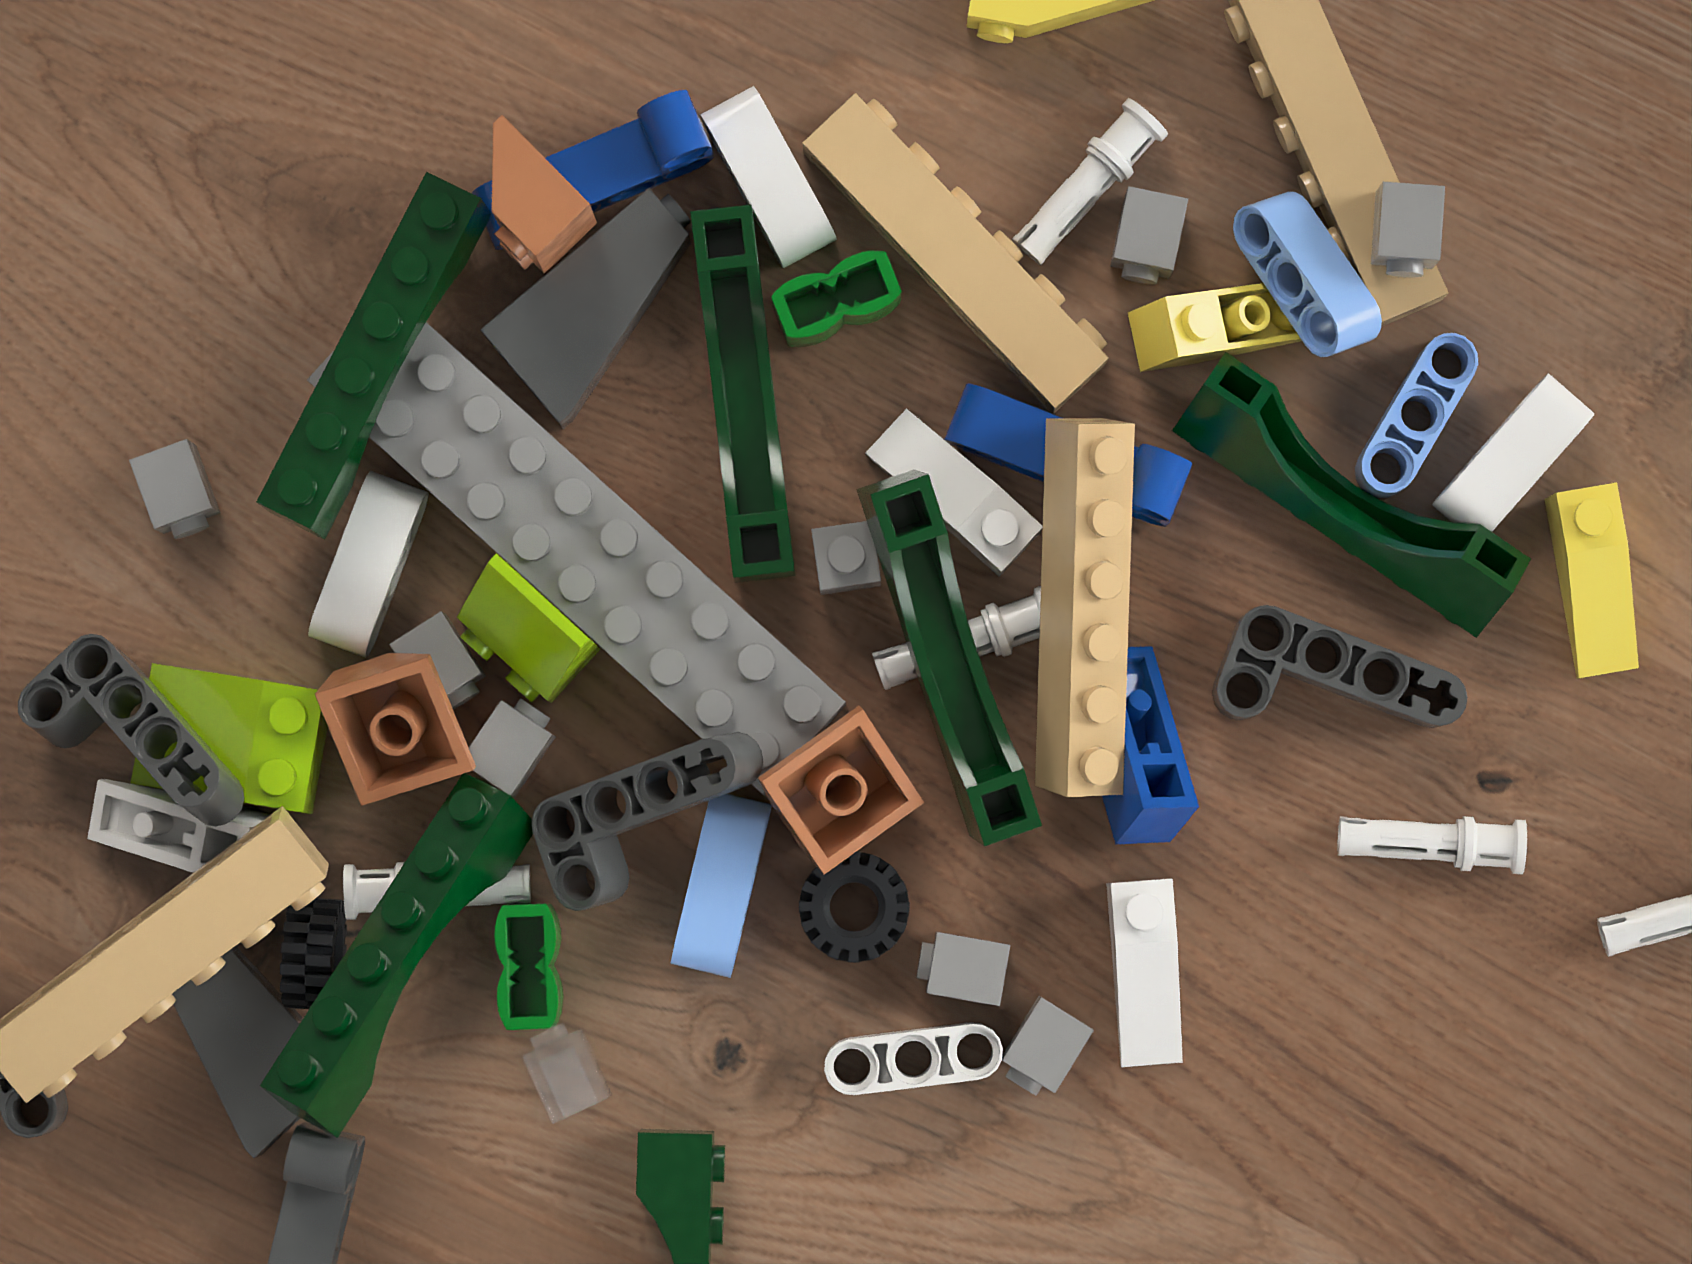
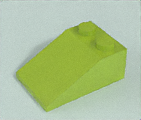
[457,553,601,703]
[131,663,328,814]

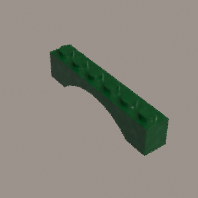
[256,172,491,540]
[690,204,796,583]
[1172,352,1531,638]
[856,469,1042,846]
[259,773,533,1138]
[636,1129,725,1264]

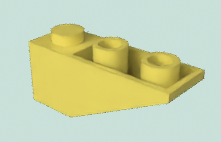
[1128,283,1302,372]

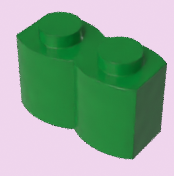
[771,251,902,347]
[495,903,564,1030]

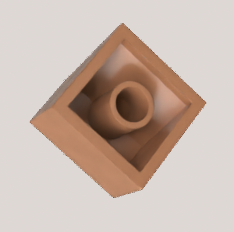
[492,115,597,274]
[315,653,476,806]
[758,706,924,875]

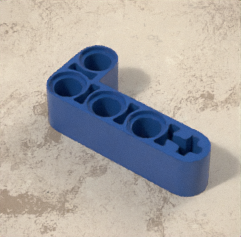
[472,90,714,250]
[944,383,1193,527]

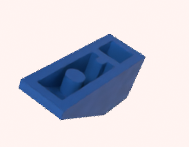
[1102,646,1199,845]

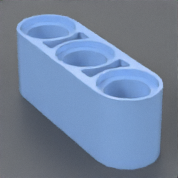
[1233,192,1382,357]
[1355,333,1478,498]
[671,794,772,978]

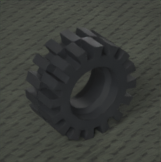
[799,852,910,963]
[280,898,347,1009]

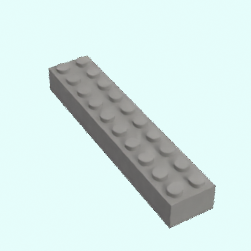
[307,322,846,795]

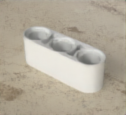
[700,86,837,268]
[1432,373,1595,532]
[308,471,429,658]
[824,1022,1003,1095]

